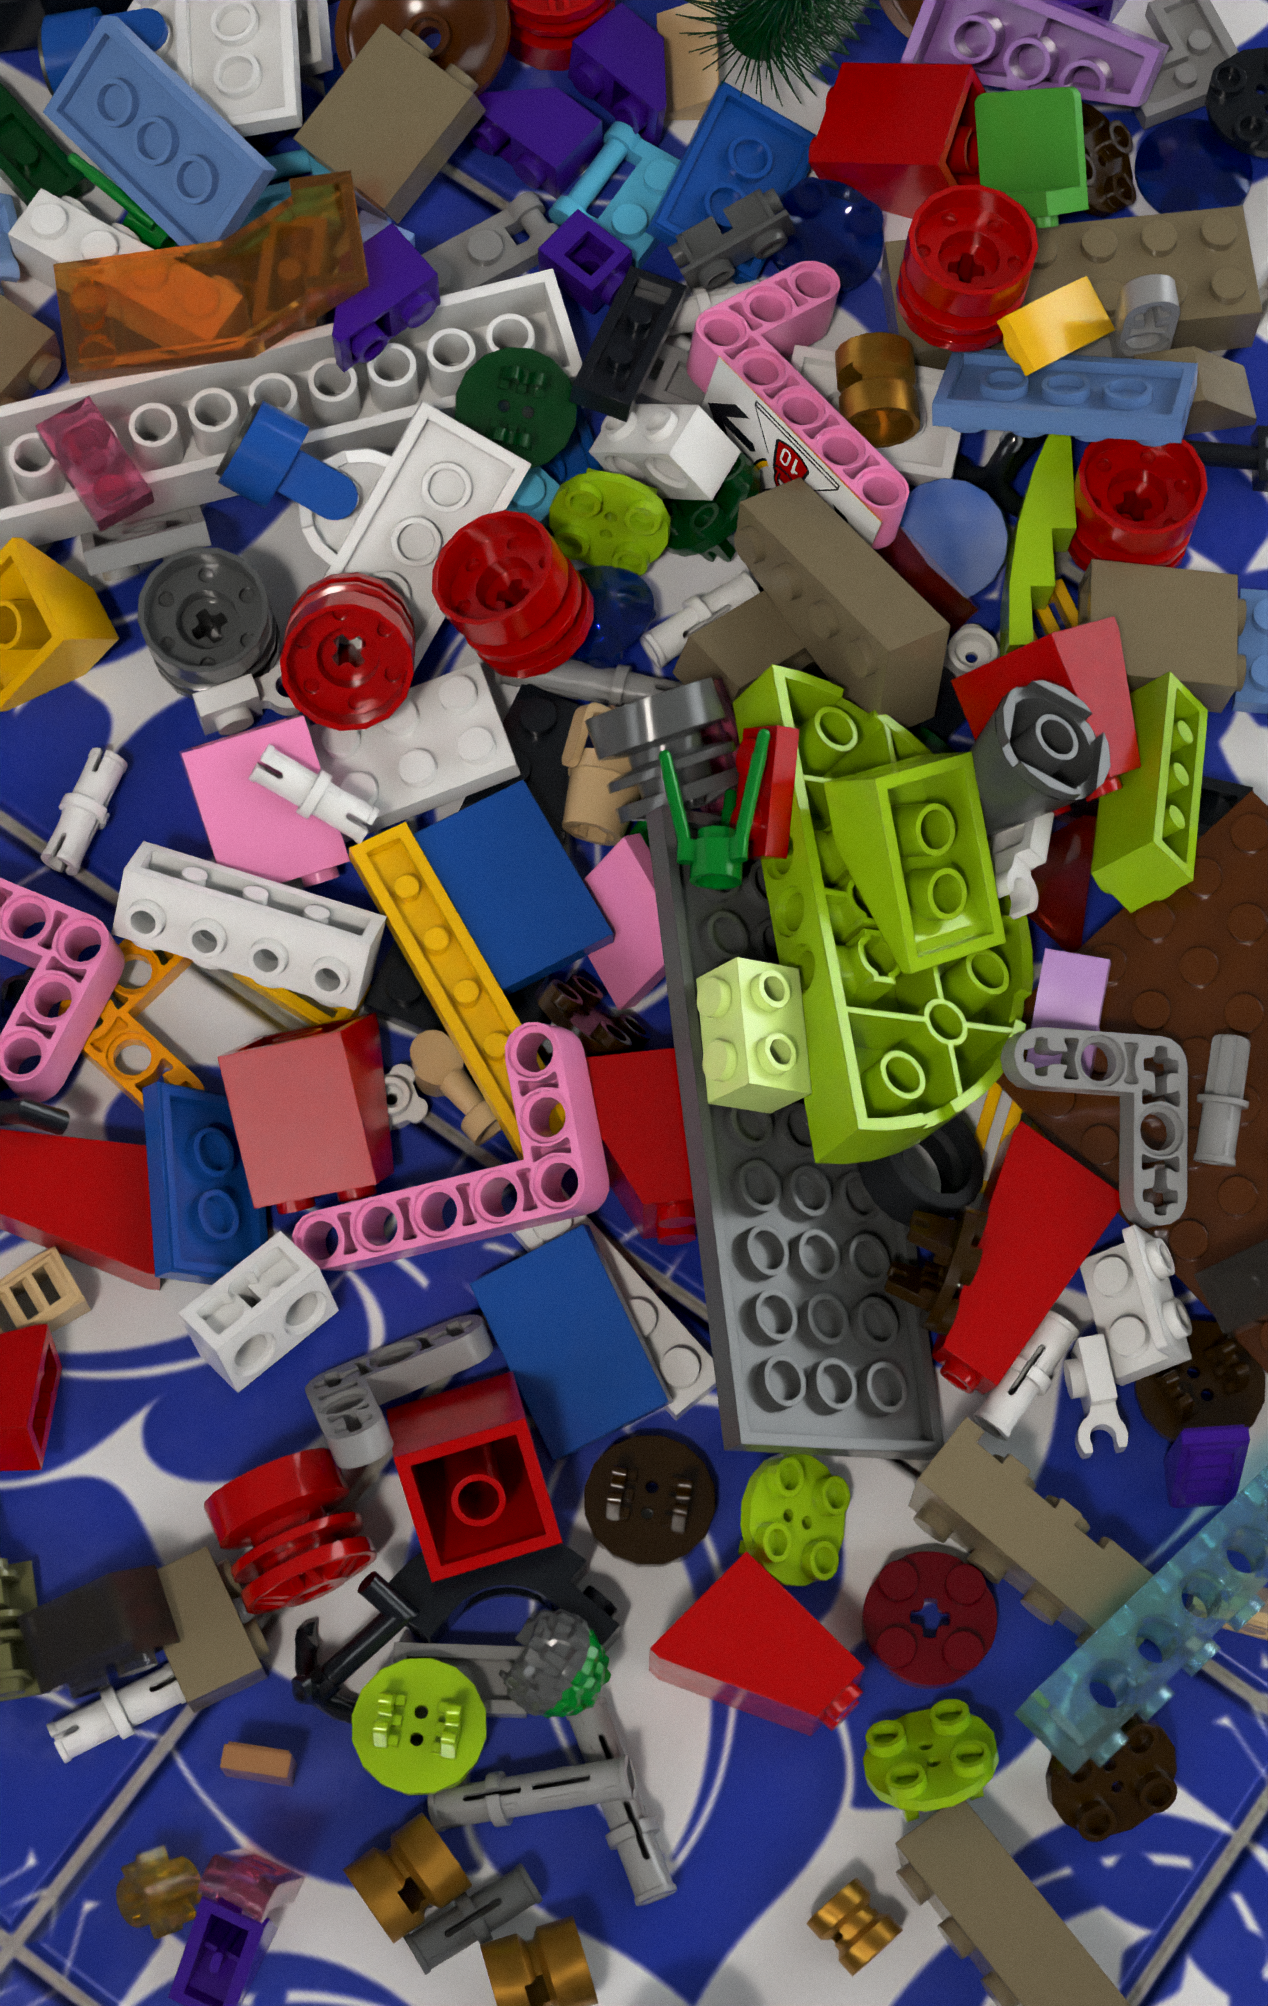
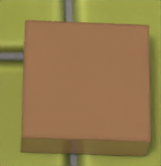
[220,1741,297,1787]

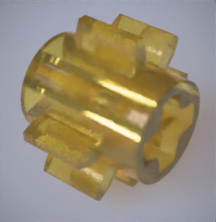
[116,1845,202,1939]

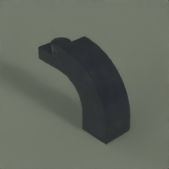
[389,1543,620,1653]

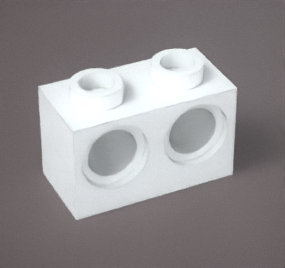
[588,404,741,501]
[178,1231,339,1393]

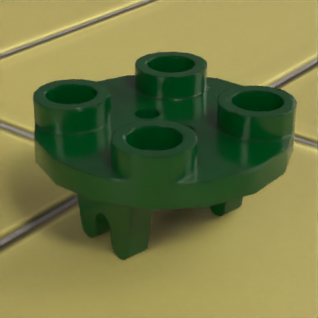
[454,347,577,469]
[663,453,760,562]

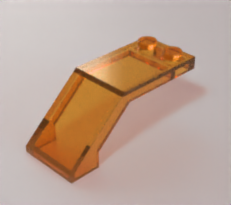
[53,170,369,384]

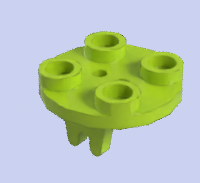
[549,468,671,578]
[738,1453,850,1586]
[352,1658,487,1796]
[863,1699,999,1822]

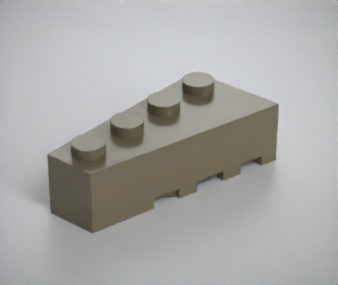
[734,477,950,729]
[908,1416,1178,1669]
[895,1800,1131,2006]

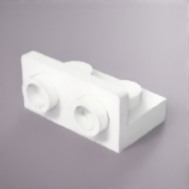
[1080,1225,1192,1386]

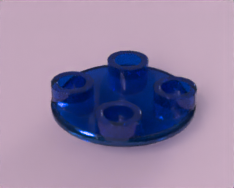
[1134,118,1253,214]
[770,177,884,295]
[569,566,656,669]

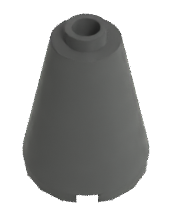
[969,680,1111,838]

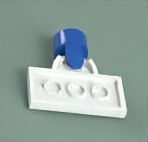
[37,0,303,137]
[215,400,532,671]

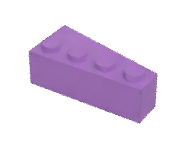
[900,0,1169,107]

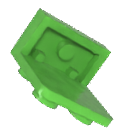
[974,86,1089,229]

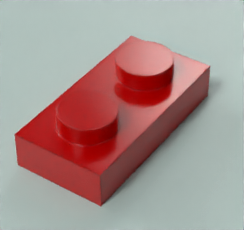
[730,725,799,860]

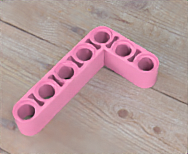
[686,261,910,549]
[0,878,125,1102]
[292,1022,609,1271]

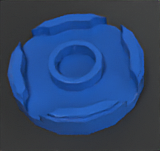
[886,478,1010,602]

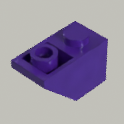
[568,2,666,146]
[468,87,602,199]
[332,223,441,372]

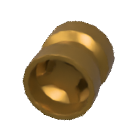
[806,1877,903,1977]

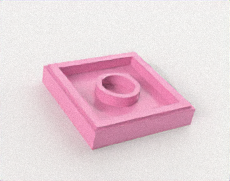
[583,833,665,1011]

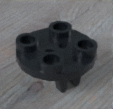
[1205,47,1268,158]

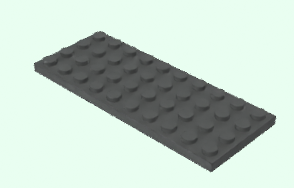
[646,805,944,1461]

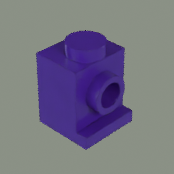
[538,209,632,315]

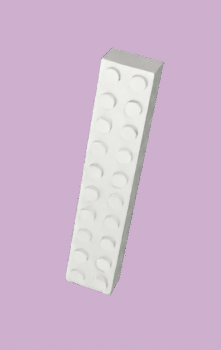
[0,268,585,550]

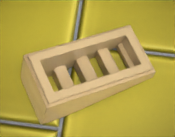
[0,1245,91,1334]

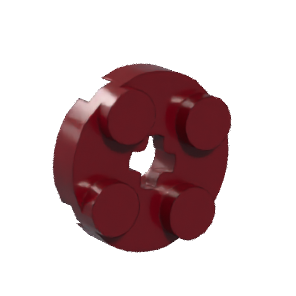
[862,1551,997,1689]

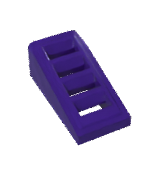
[1163,1424,1250,1508]

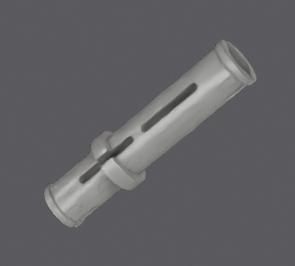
[495,659,683,707]
[566,1697,677,1906]
[428,1755,637,1832]

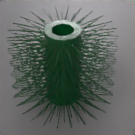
[675,0,882,107]

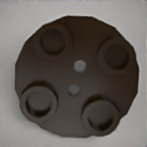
[1066,101,1136,218]
[534,974,651,1061]
[884,1205,988,1336]
[1134,1320,1265,1445]
[584,1435,715,1567]
[1045,1709,1178,1842]

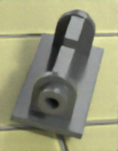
[667,188,797,292]

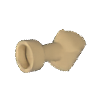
[410,1030,502,1146]

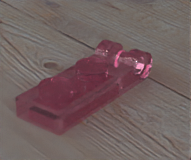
[197,1848,305,1924]

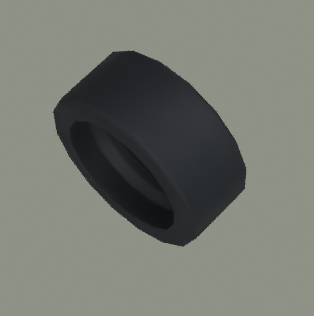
[857,1115,984,1227]

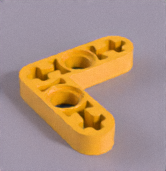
[58,939,205,1112]

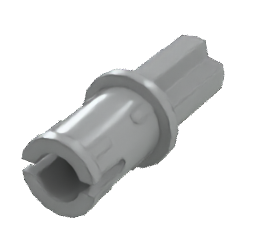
[1193,1034,1251,1167]

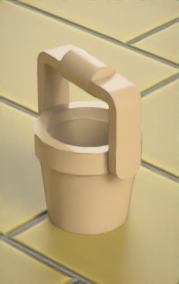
[561,702,642,846]

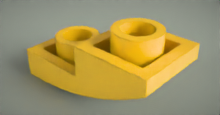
[996,276,1115,376]

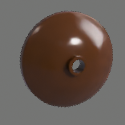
[335,0,511,97]

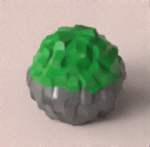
[499,1608,611,1719]

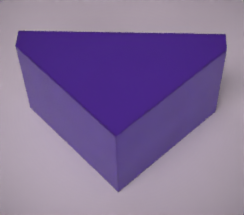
[168,1889,278,2006]

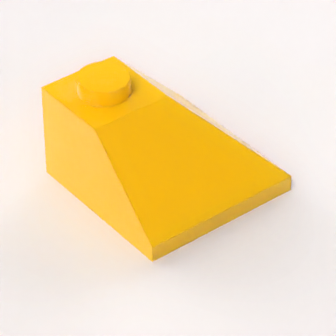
[0,537,119,712]

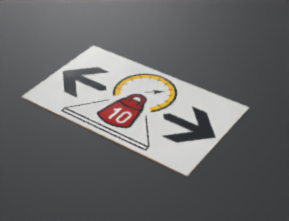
[701,356,882,547]

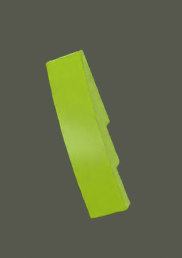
[1000,434,1077,657]

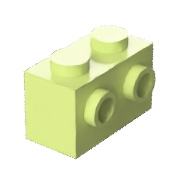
[696,957,812,1114]

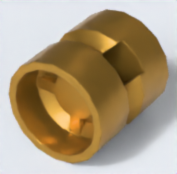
[835,332,920,448]
[342,1812,472,1944]
[480,1915,598,2006]

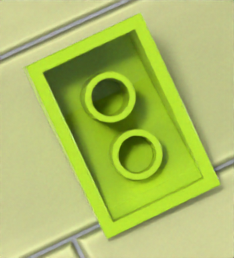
[823,751,1006,974]

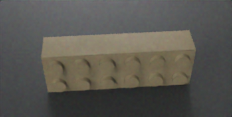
[880,206,1263,370]

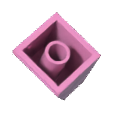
[179,714,350,887]

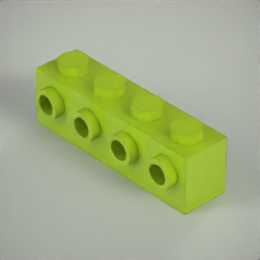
[1091,671,1208,913]

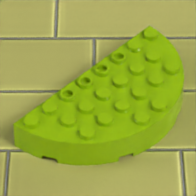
[733,664,1033,1164]

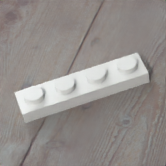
[511,1187,716,1421]

